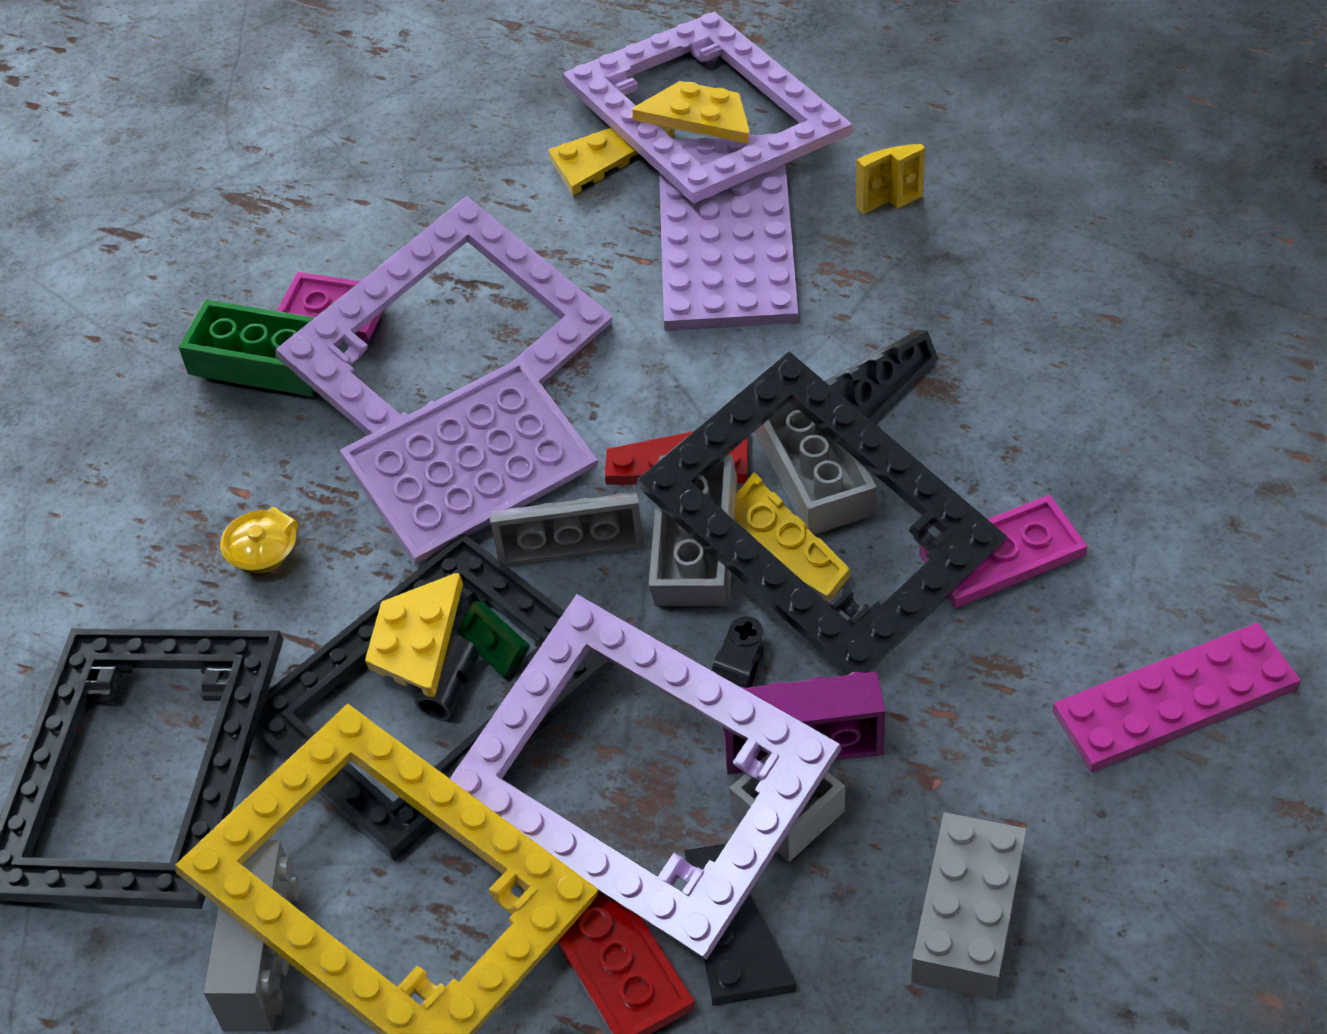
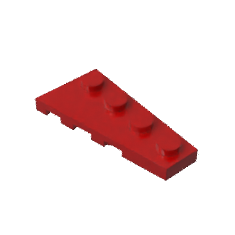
[605,431,748,485]

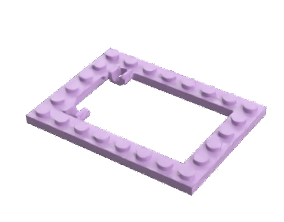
[562,11,852,204]
[276,196,613,436]
[450,594,842,960]

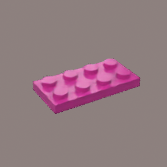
[919,494,1088,608]

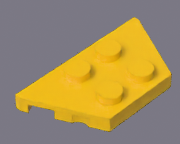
[632,81,750,144]
[365,573,463,697]

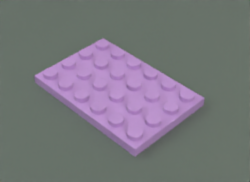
[340,358,598,565]

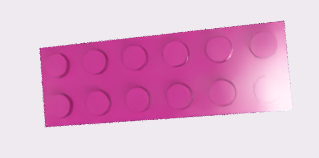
[1052,622,1301,772]

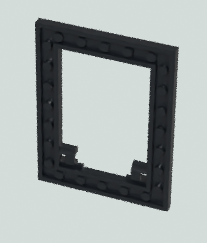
[636,351,1008,675]
[255,534,614,859]
[0,628,284,909]

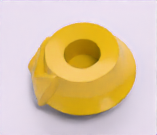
[220,507,298,573]

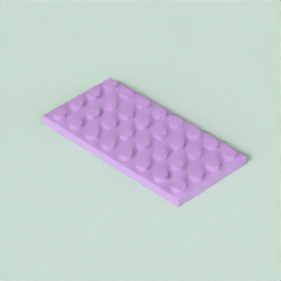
[659,134,798,330]

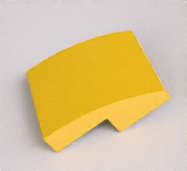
[856,144,925,215]

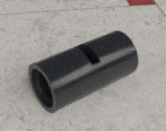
[415,636,479,720]

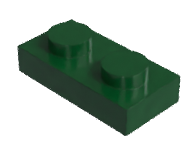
[457,602,530,677]

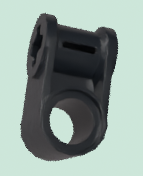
[711,616,764,688]

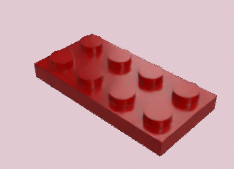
[556,891,695,1034]

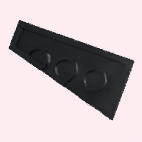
[825,330,939,423]
[684,844,796,1006]

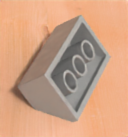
[490,492,644,567]

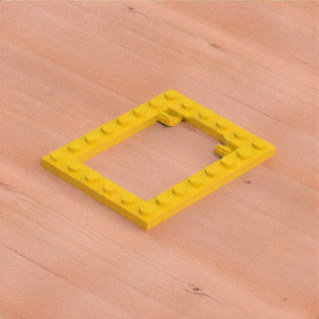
[175,704,599,1034]

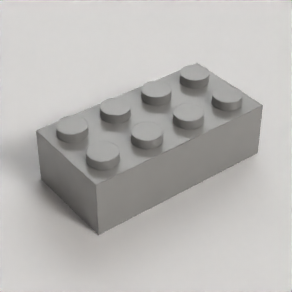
[755,402,877,535]
[649,455,737,606]
[911,812,1026,1000]
[204,840,300,1031]

